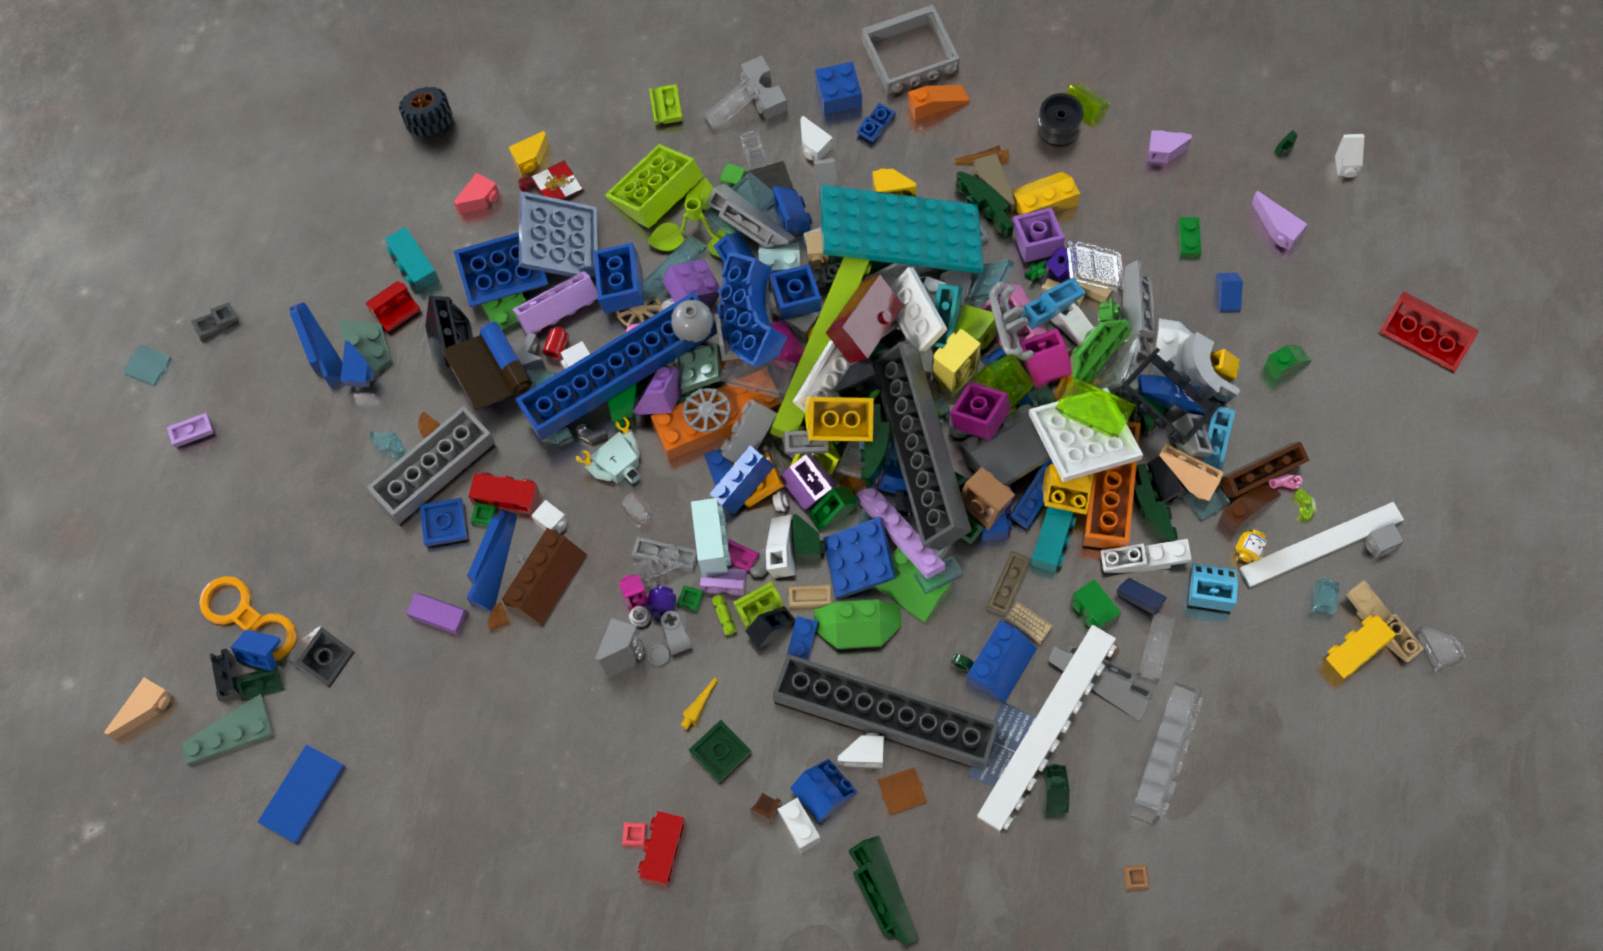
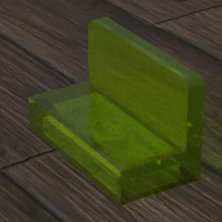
[1066,83,1110,122]

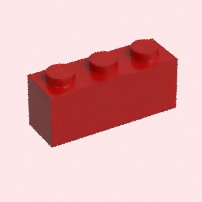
[468,472,539,514]
[637,811,686,888]

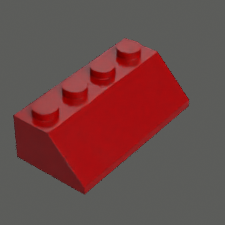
[1380,291,1479,371]

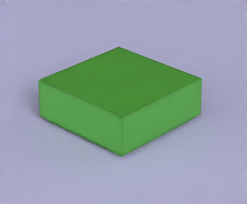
[720,163,746,188]

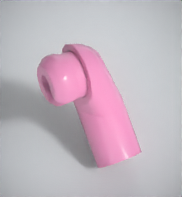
[1269,473,1303,489]

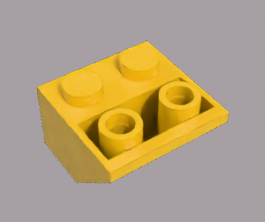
[1042,464,1093,515]

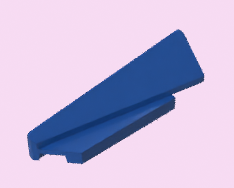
[289,302,342,386]
[467,509,517,611]

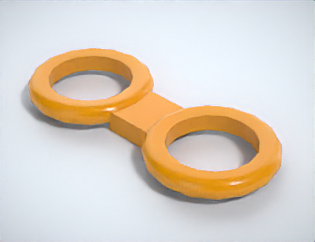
[199,576,297,661]

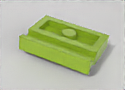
[649,84,683,125]

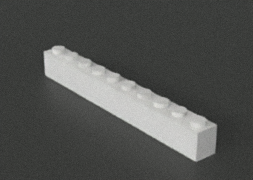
[977,625,1117,833]

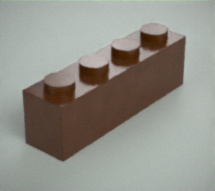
[1220,441,1310,498]

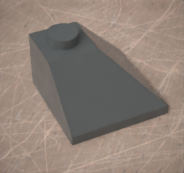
[286,626,354,686]

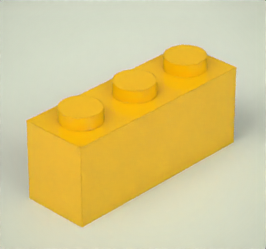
[1326,614,1397,679]

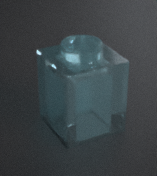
[1311,578,1340,614]

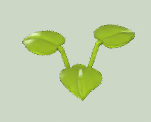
[647,177,735,258]

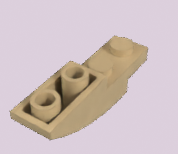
[1345,580,1424,662]

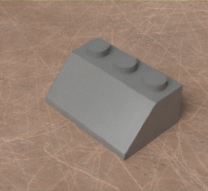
[595,618,645,679]

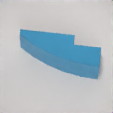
[1021,278,1086,330]

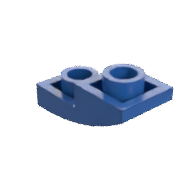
[856,103,896,142]

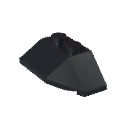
[425,296,473,369]

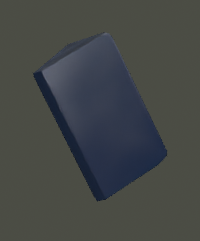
[1117,578,1167,615]

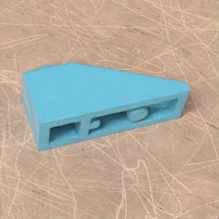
[1202,406,1235,471]

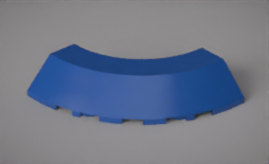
[717,252,787,368]

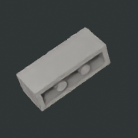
[721,398,777,463]

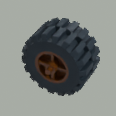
[399,87,453,137]

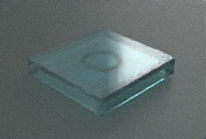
[968,259,1014,302]

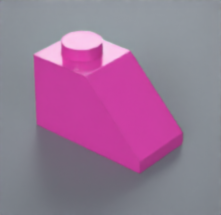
[619,574,648,611]

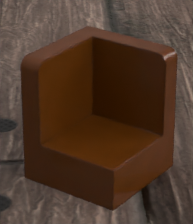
[750,793,782,825]

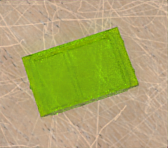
[1055,377,1136,438]

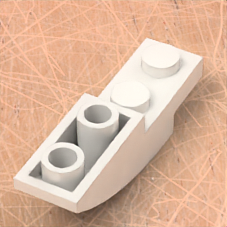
[1101,539,1192,573]

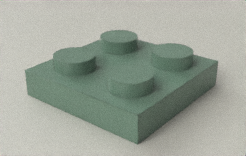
[680,343,722,393]

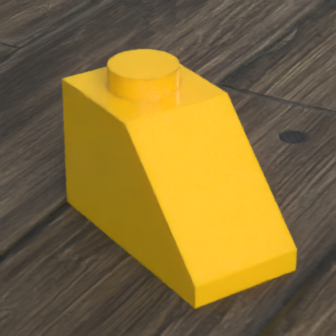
[509,131,549,175]
[1210,349,1240,381]

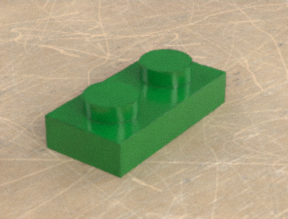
[1178,217,1202,257]

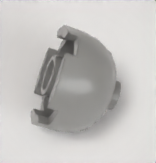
[671,300,713,342]

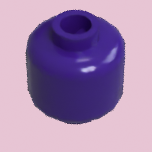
[646,585,677,619]

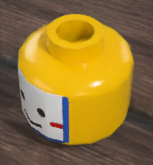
[1235,529,1268,563]

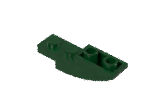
[955,171,1014,238]
[860,404,889,489]
[1133,463,1178,543]

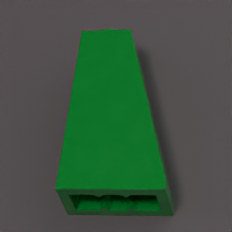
[608,381,640,430]

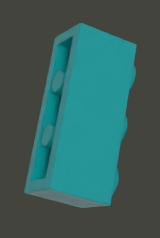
[385,227,439,292]
[932,284,963,348]
[1031,507,1077,572]

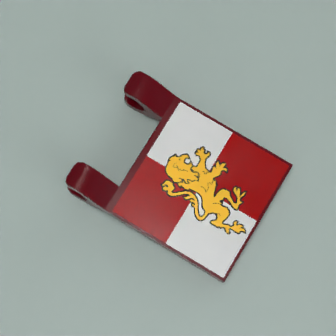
[518,160,584,200]

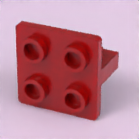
[366,281,421,332]

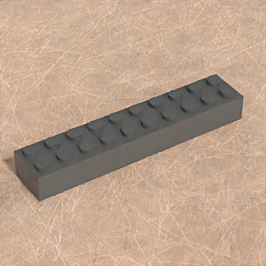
[873,342,972,551]
[773,654,1000,770]

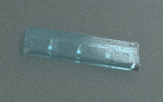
[642,235,706,302]

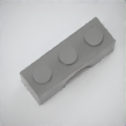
[740,56,788,120]

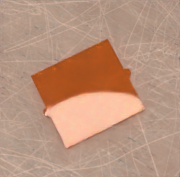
[878,767,927,815]

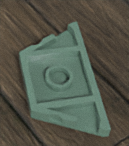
[338,319,392,390]

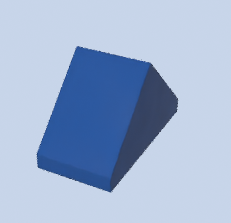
[1216,273,1243,311]

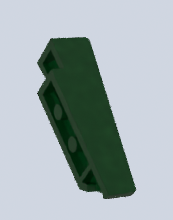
[849,836,919,945]

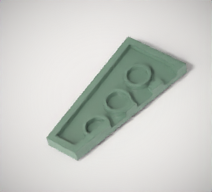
[181,694,274,766]

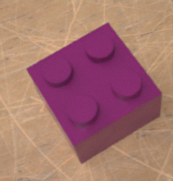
[950,382,1011,440]

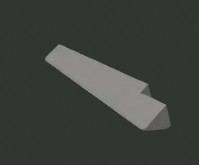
[706,184,795,248]
[1118,260,1156,359]
[1049,645,1154,721]

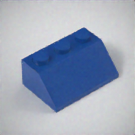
[966,620,1037,704]

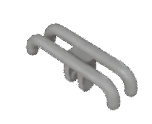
[989,282,1034,360]

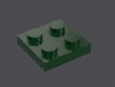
[689,720,752,783]

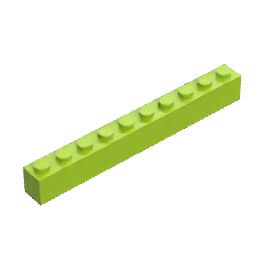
[770,257,872,438]

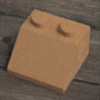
[961,467,1015,530]

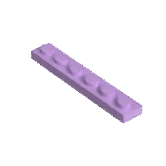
[855,485,945,579]

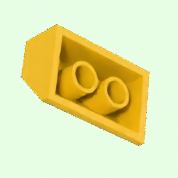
[1011,172,1080,215]
[805,397,874,441]

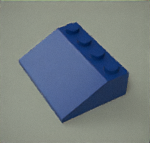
[454,232,548,308]

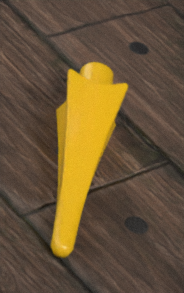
[680,678,718,730]

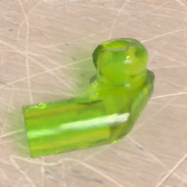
[1294,488,1317,519]

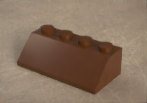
[502,528,587,627]

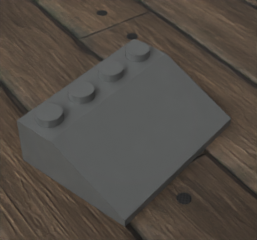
[959,403,1051,486]

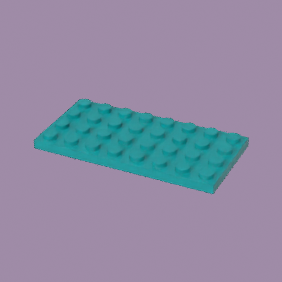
[820,185,984,274]

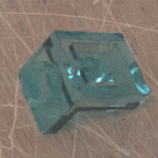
[369,432,402,458]

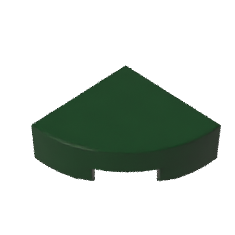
[1275,130,1298,156]

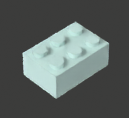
[691,498,731,577]

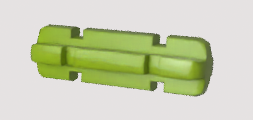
[712,594,737,635]

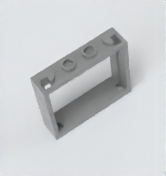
[861,4,960,95]

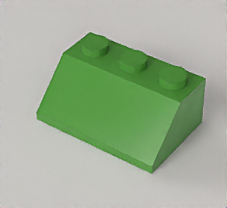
[875,547,952,623]

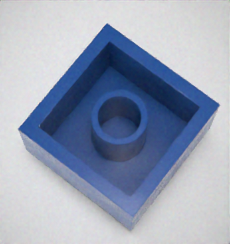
[815,61,862,115]
[770,264,821,321]

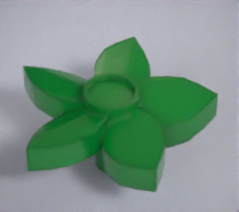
[1024,261,1047,280]

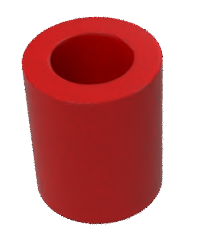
[542,327,569,360]

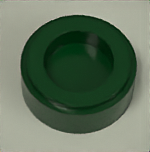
[951,654,974,672]

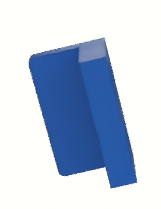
[714,233,755,264]
[878,465,909,496]
[231,630,281,671]

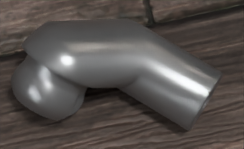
[576,424,608,443]

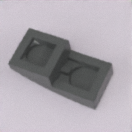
[191,302,238,340]

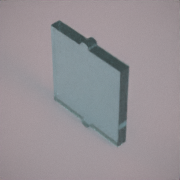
[123,345,171,386]
[1183,486,1230,521]

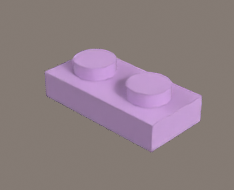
[167,413,214,448]

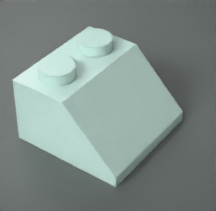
[759,242,800,282]

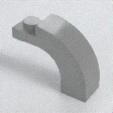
[1182,332,1240,403]

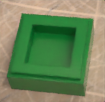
[470,502,497,527]
[676,585,704,613]

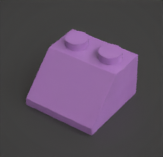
[1013,207,1065,262]
[633,367,683,415]

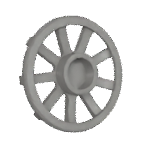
[683,388,730,432]

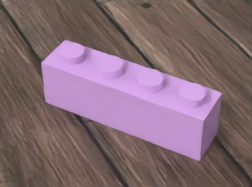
[513,271,598,335]

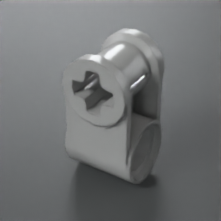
[661,611,692,655]

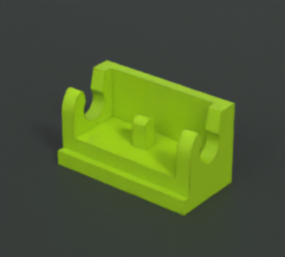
[734,581,784,628]

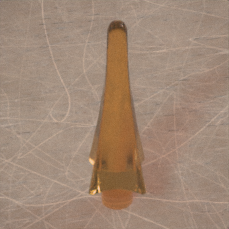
[955,145,1010,164]

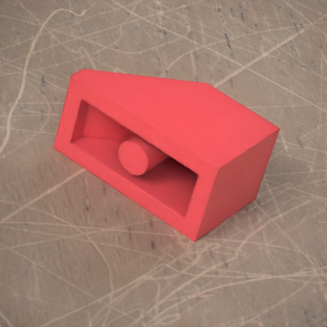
[453,173,499,214]

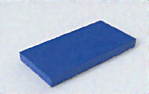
[258,745,345,844]

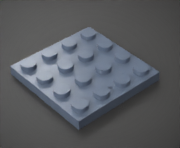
[519,192,598,281]

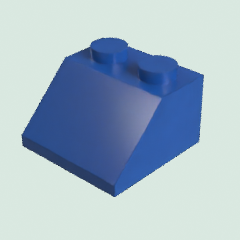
[773,186,813,237]

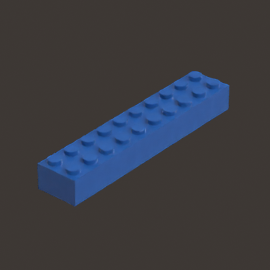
[516,292,717,441]

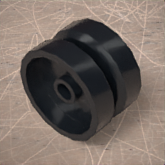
[1038,93,1084,145]

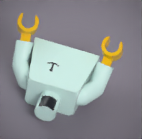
[576,417,641,484]

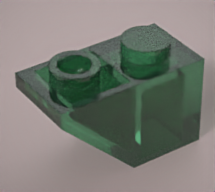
[1043,764,1070,813]

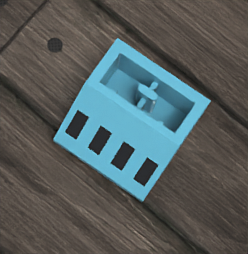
[1188,563,1238,612]

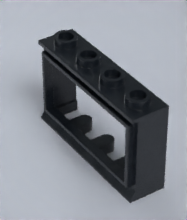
[1120,347,1221,445]

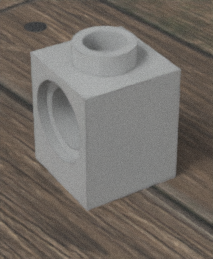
[1366,523,1404,558]

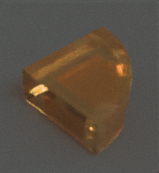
[418,411,440,439]
[487,602,510,631]

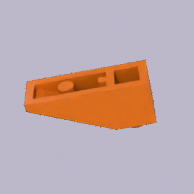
[908,85,970,120]

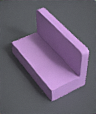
[700,568,747,596]

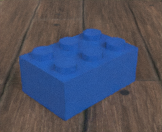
[594,242,644,314]

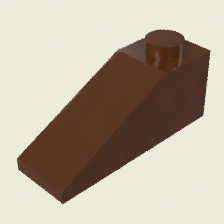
[1219,481,1281,535]

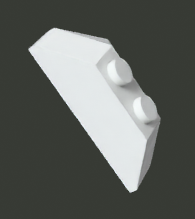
[1150,318,1193,377]

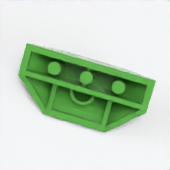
[1070,319,1132,394]
[814,600,902,649]

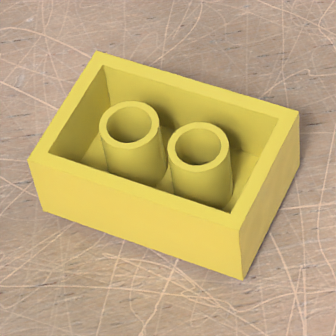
[932,329,981,399]

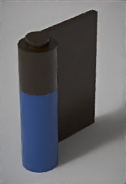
[442,322,532,411]

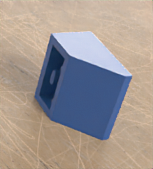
[790,759,858,822]

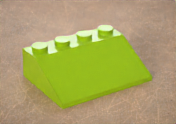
[604,144,704,228]

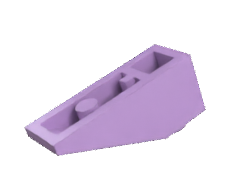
[1251,191,1308,251]

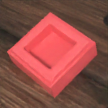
[622,822,647,847]

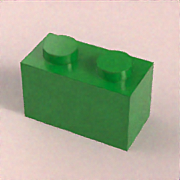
[1071,579,1121,630]

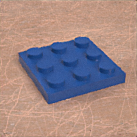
[823,517,896,599]

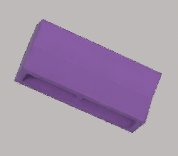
[406,593,468,635]

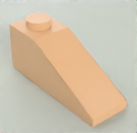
[1160,443,1224,501]
[104,677,172,740]

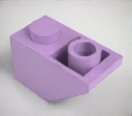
[1147,130,1192,163]

